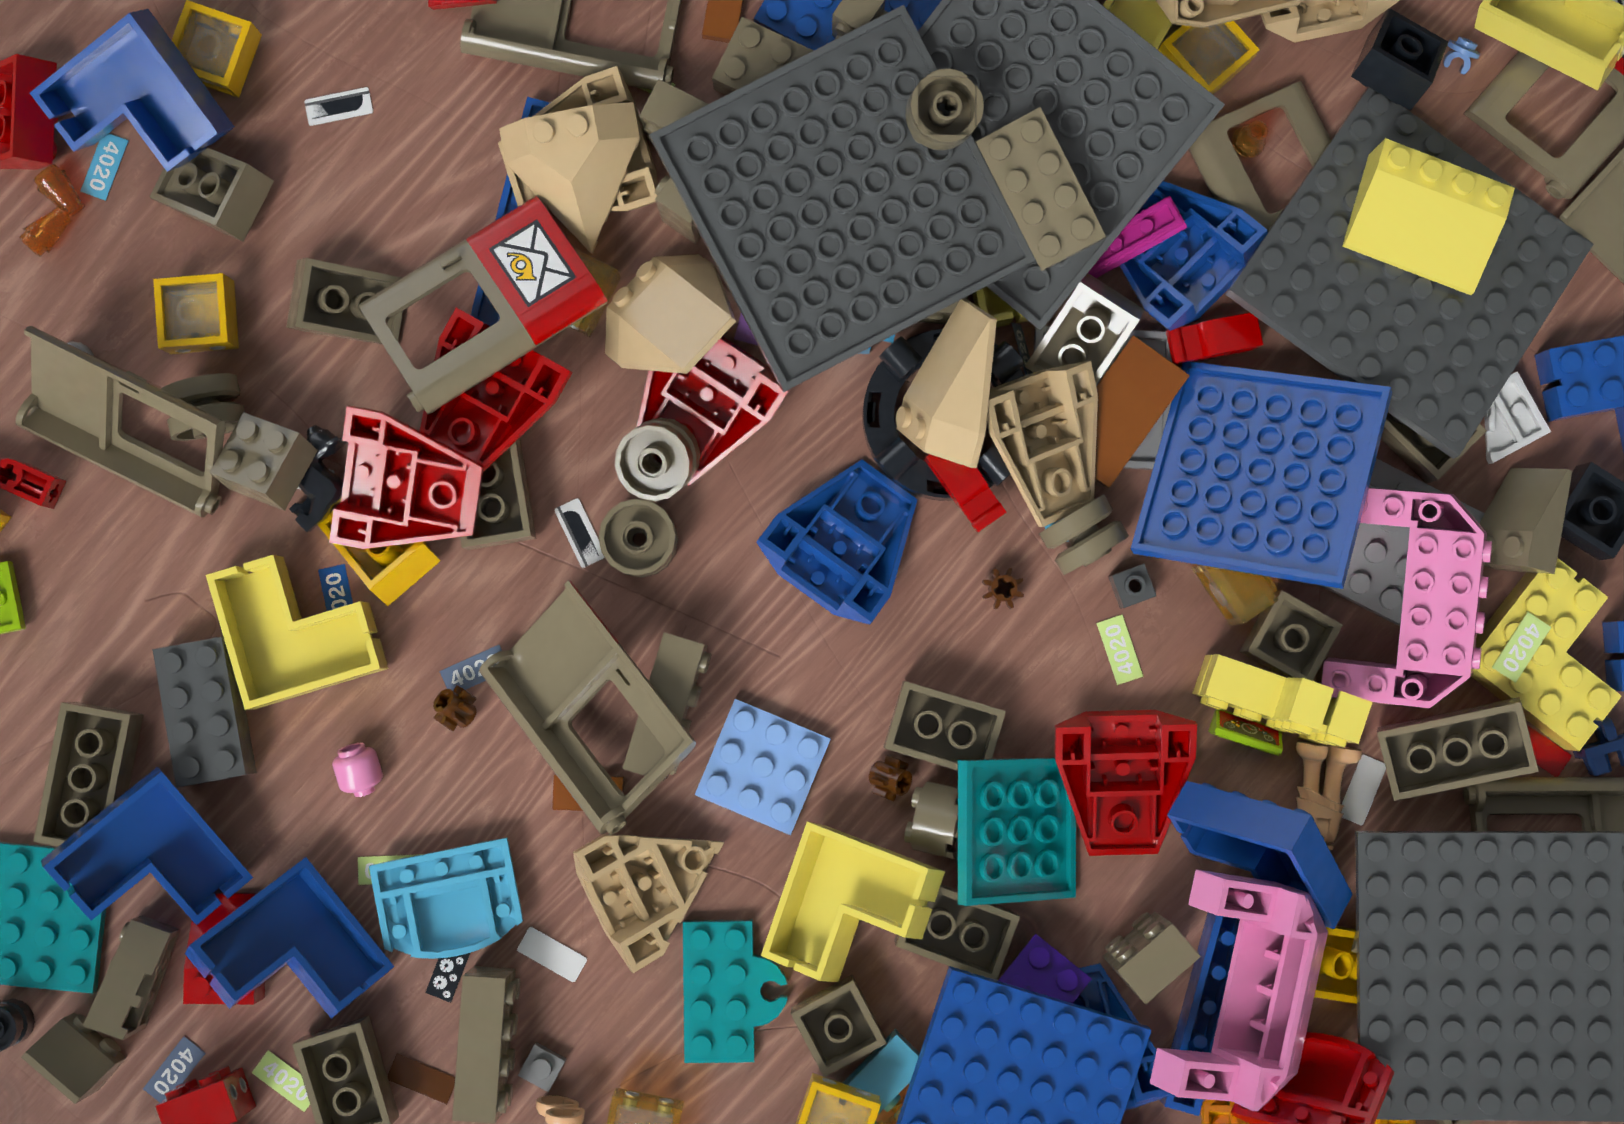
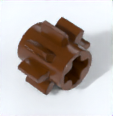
[982,568,1024,609]
[433,685,477,731]
[869,755,912,801]

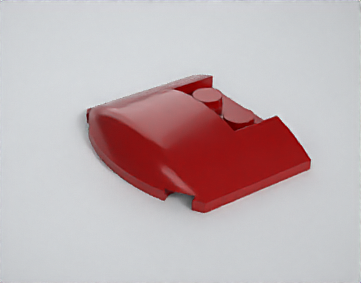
[1231,1032,1394,1124]

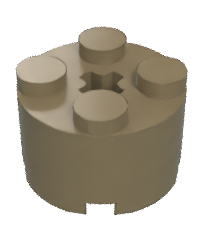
[905,69,984,150]
[904,781,958,859]

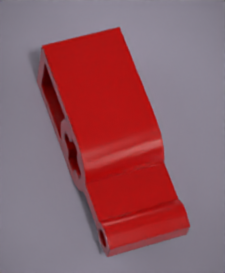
[1166,313,1263,364]
[924,454,1007,533]
[0,458,66,509]

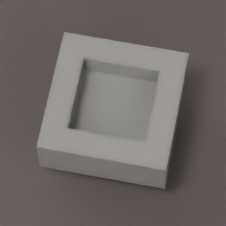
[518,1042,566,1092]

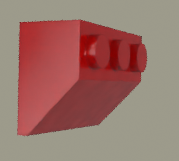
[0,54,58,170]

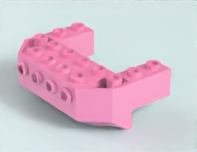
[1322,487,1492,708]
[1150,869,1328,1111]

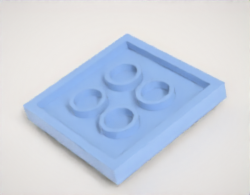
[695,699,831,835]

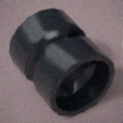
[0,999,35,1052]

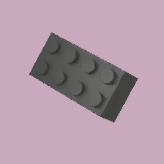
[152,636,257,788]

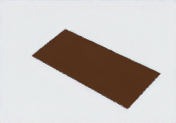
[387,1053,455,1105]

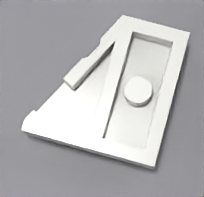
[1484,371,1551,464]

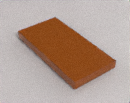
[1095,335,1190,489]

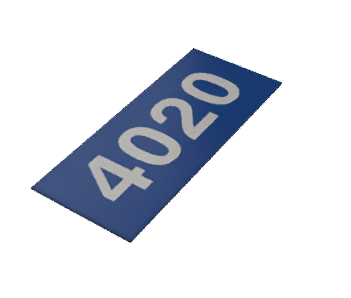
[318,564,353,611]

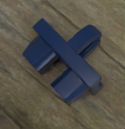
[1573,716,1624,776]

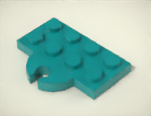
[683,920,788,1063]

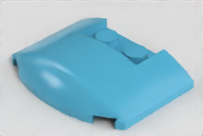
[369,837,524,959]

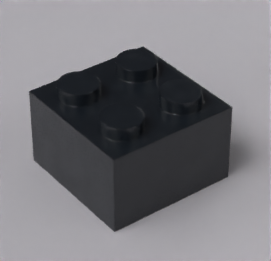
[1351,8,1448,111]
[1561,462,1624,561]

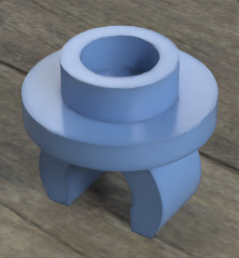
[1443,36,1481,75]

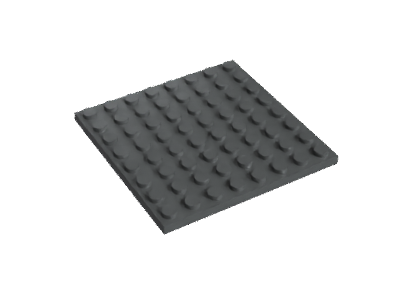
[918,0,1225,330]
[649,5,1036,393]
[1225,87,1593,459]
[1355,831,1624,1122]

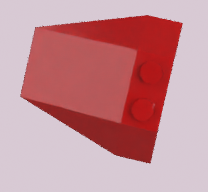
[419,308,573,472]
[637,336,790,486]
[329,405,484,549]
[1055,709,1197,856]

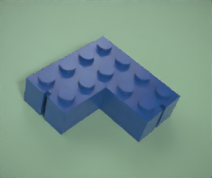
[30,9,235,172]
[1534,336,1624,453]
[41,767,253,925]
[1167,781,1353,929]
[185,857,395,1019]

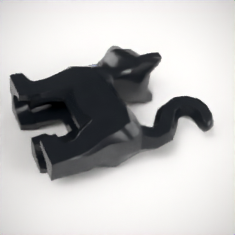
[289,425,346,532]

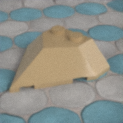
[499,102,641,254]
[573,834,724,973]

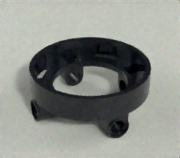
[862,329,1025,501]

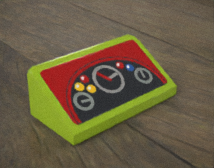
[1208,709,1283,756]

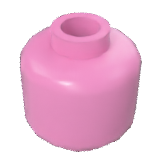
[332,743,383,797]

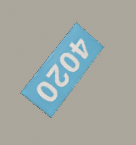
[80,133,128,201]

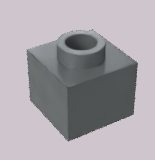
[1108,564,1157,609]

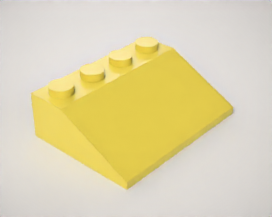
[1342,138,1515,295]

